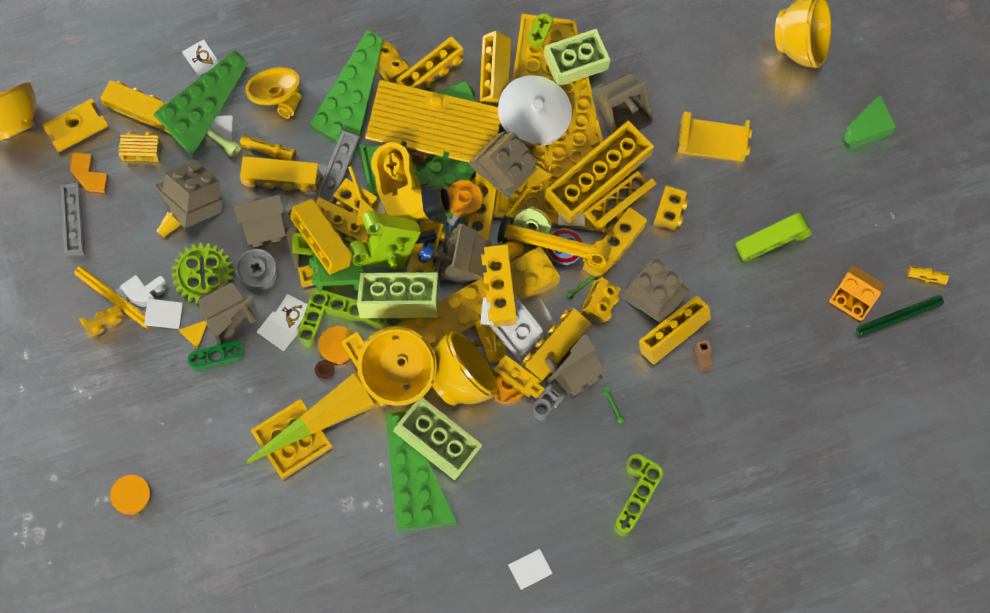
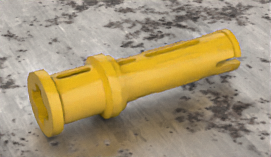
[239,135,297,161]

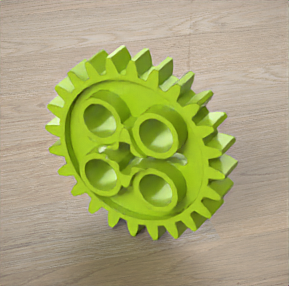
[171,242,234,304]

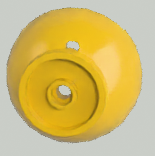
[775,0,832,68]
[0,82,36,141]
[358,326,437,406]
[432,330,498,406]

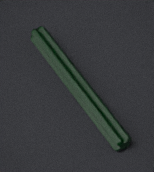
[856,295,944,337]

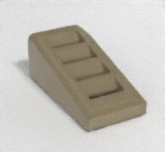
[285,226,301,269]

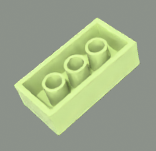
[357,272,440,318]
[393,397,483,480]

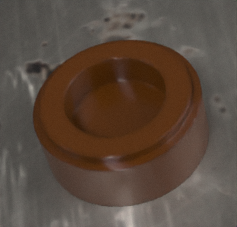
[315,360,335,381]

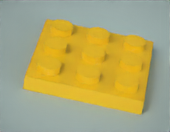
[250,399,333,480]

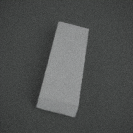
[315,130,360,204]
[60,182,85,257]

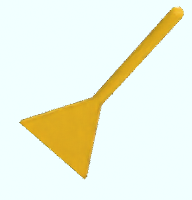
[507,164,553,218]
[349,166,374,226]
[178,320,207,349]

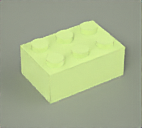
[544,28,610,86]

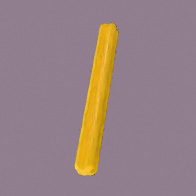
[74,266,149,328]

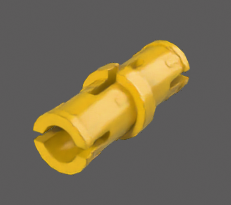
[908,265,949,285]

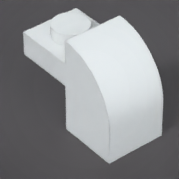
[120,275,168,308]

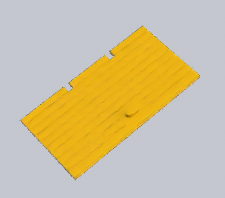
[365,80,500,163]

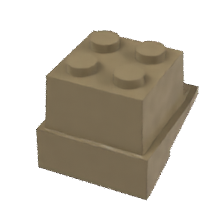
[598,73,653,135]
[468,131,538,198]
[155,161,223,228]
[234,195,286,247]
[431,224,492,284]
[621,257,691,323]
[198,282,257,345]
[545,334,606,397]

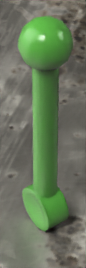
[567,274,597,299]
[603,386,625,424]

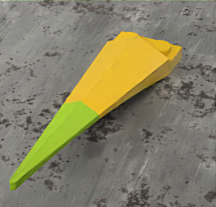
[246,372,380,464]

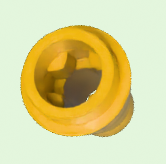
[277,92,302,118]
[156,210,181,238]

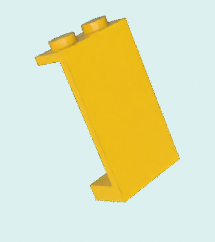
[678,111,752,162]

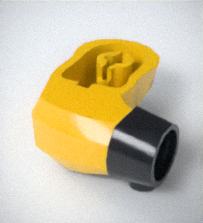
[371,142,451,222]

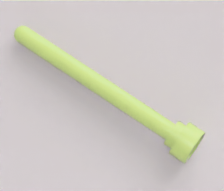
[206,128,241,158]

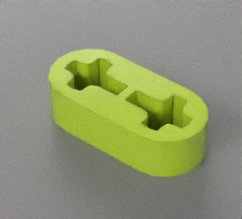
[528,13,552,47]

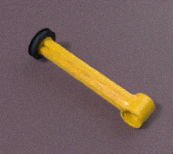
[497,215,611,268]

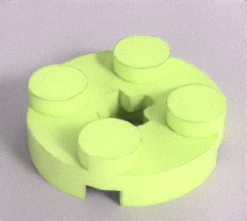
[513,207,552,245]

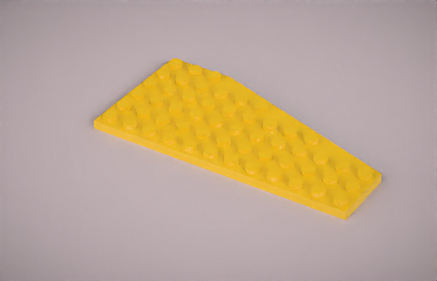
[493,14,610,232]

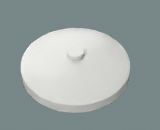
[498,76,572,146]

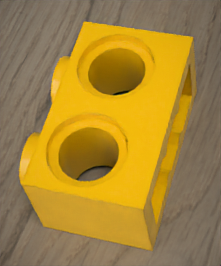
[333,178,378,215]
[653,186,689,232]

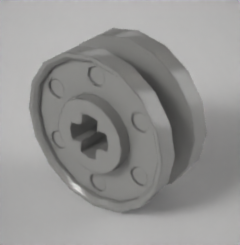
[236,249,278,292]

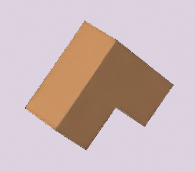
[693,339,714,371]

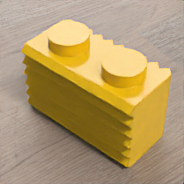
[119,132,161,162]

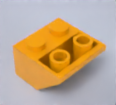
[829,265,885,322]

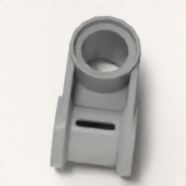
[532,383,567,421]

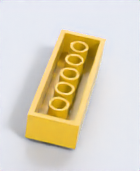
[544,120,654,224]

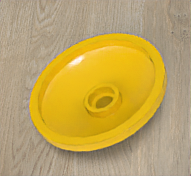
[245,67,301,105]

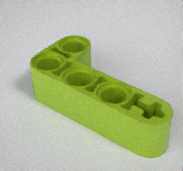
[735,212,812,262]
[614,454,663,536]

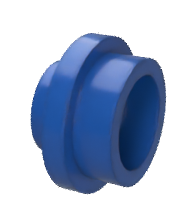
[419,242,435,261]

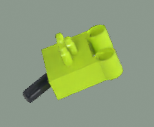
[348,211,437,270]

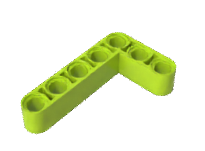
[298,290,402,347]

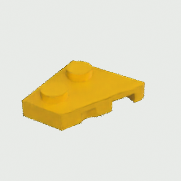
[79,305,125,336]
[475,320,507,364]

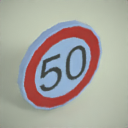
[546,228,583,265]

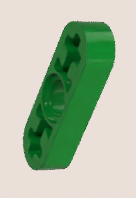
[188,341,245,370]

